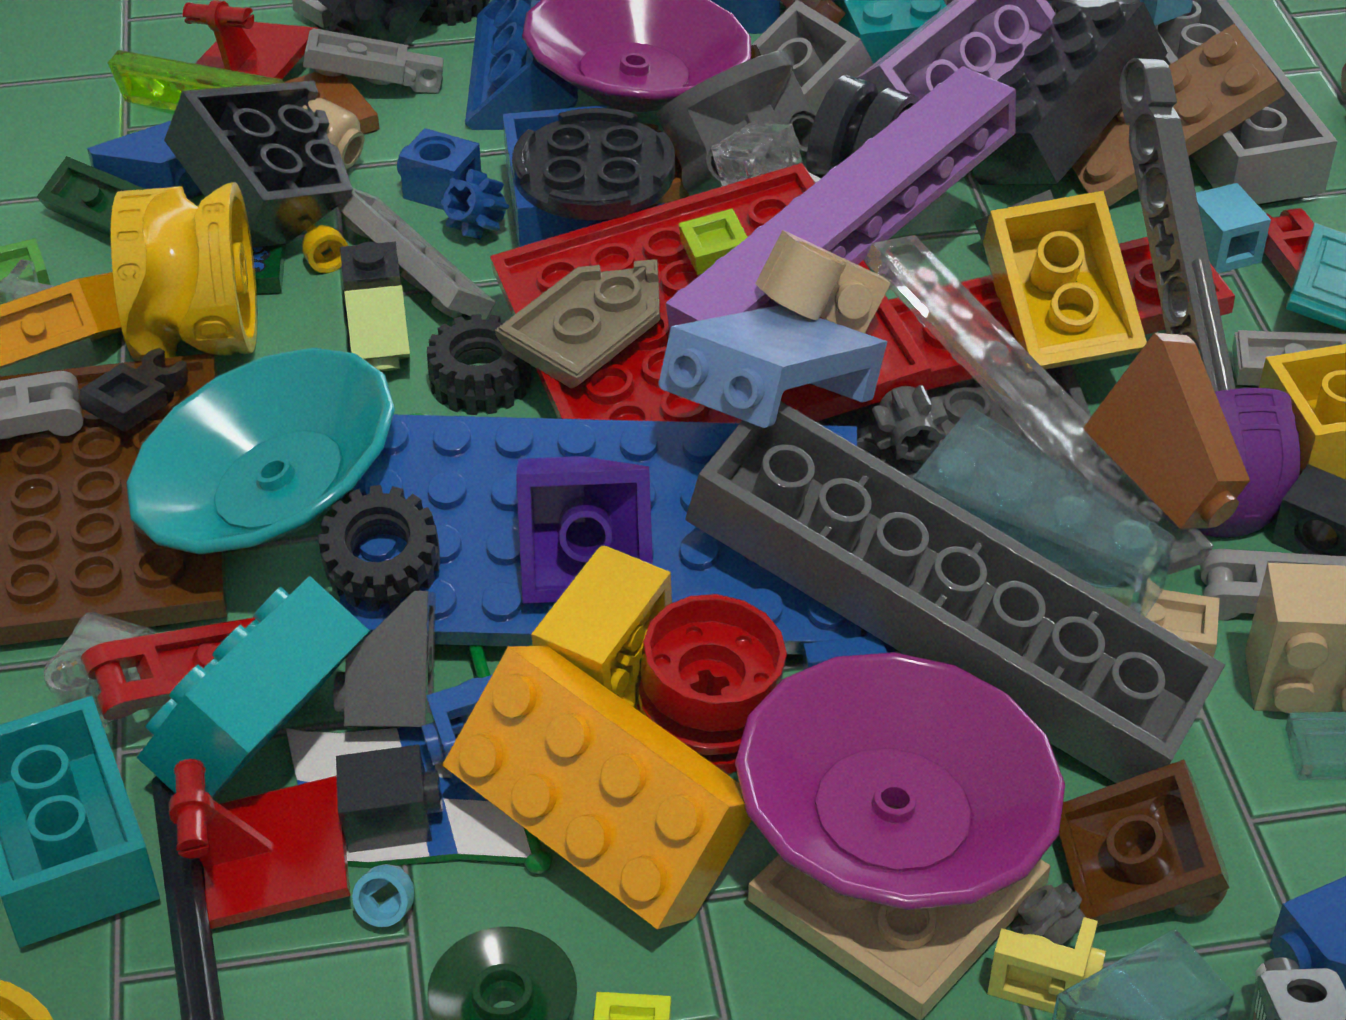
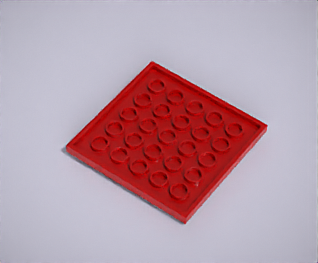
[490,163,932,423]

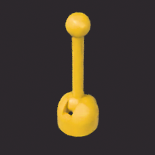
[302,224,348,273]

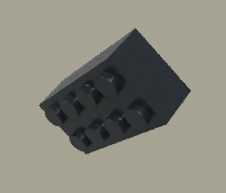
[972,2,1168,185]

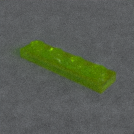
[107,50,284,111]

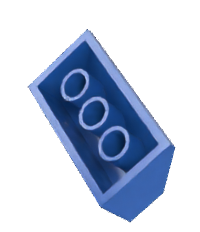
[465,0,578,130]

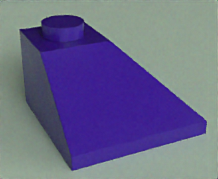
[516,456,653,603]

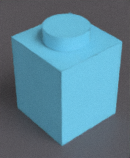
[1196,183,1271,273]

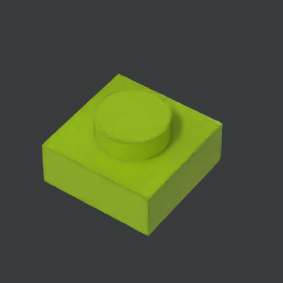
[679,208,747,275]

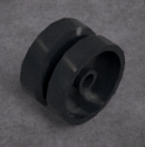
[806,74,920,178]

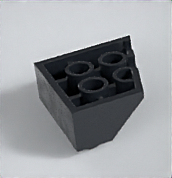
[164,81,353,248]

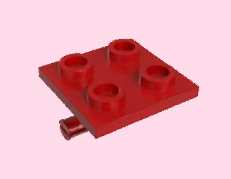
[182,0,319,85]
[169,759,351,929]

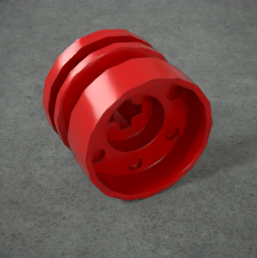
[636,594,787,774]

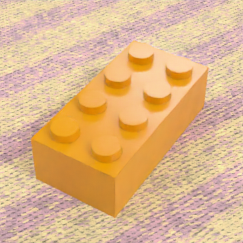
[442,646,752,930]

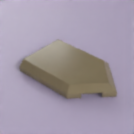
[495,259,660,389]

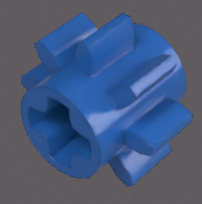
[440,169,509,239]

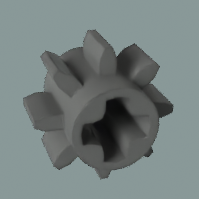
[871,385,949,460]

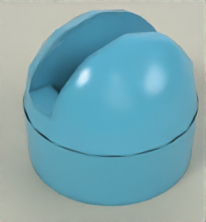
[352,864,415,927]

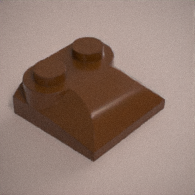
[1059,759,1230,926]

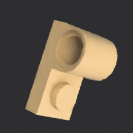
[755,230,891,333]

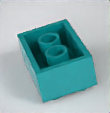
[136,576,370,799]
[0,695,160,948]

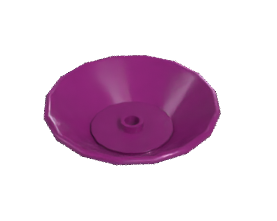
[522,0,751,113]
[735,652,1065,910]

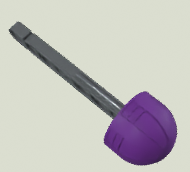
[1119,58,1300,538]

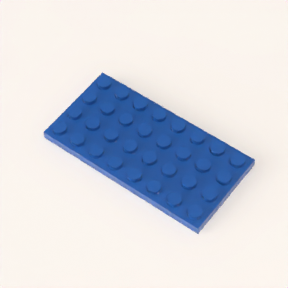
[339,414,861,654]

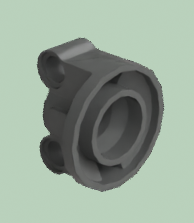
[656,50,816,196]

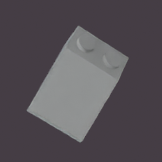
[752,0,873,114]

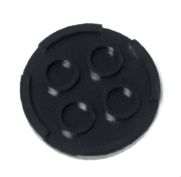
[512,108,675,220]

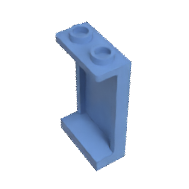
[659,305,887,428]

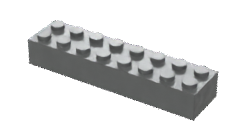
[685,401,1225,783]

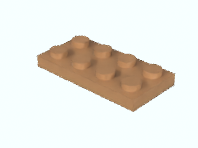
[1072,23,1285,207]

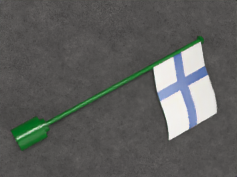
[286,413,552,874]

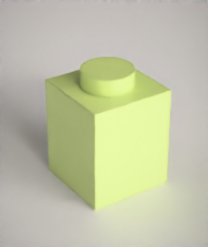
[344,285,410,372]

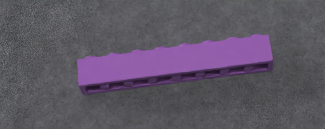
[666,66,1016,331]

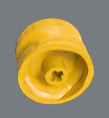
[111,182,257,361]

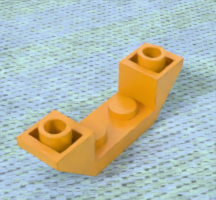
[0,272,122,369]

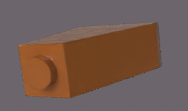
[1082,333,1250,529]

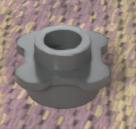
[1011,883,1085,945]

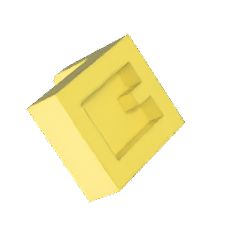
[987,917,1106,1019]

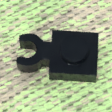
[80,348,188,432]

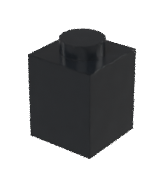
[340,241,401,291]
[336,744,443,853]

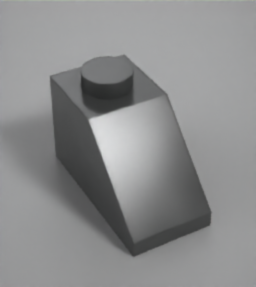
[333,591,436,727]

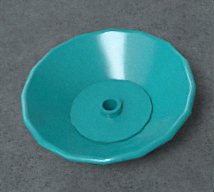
[126,347,395,554]

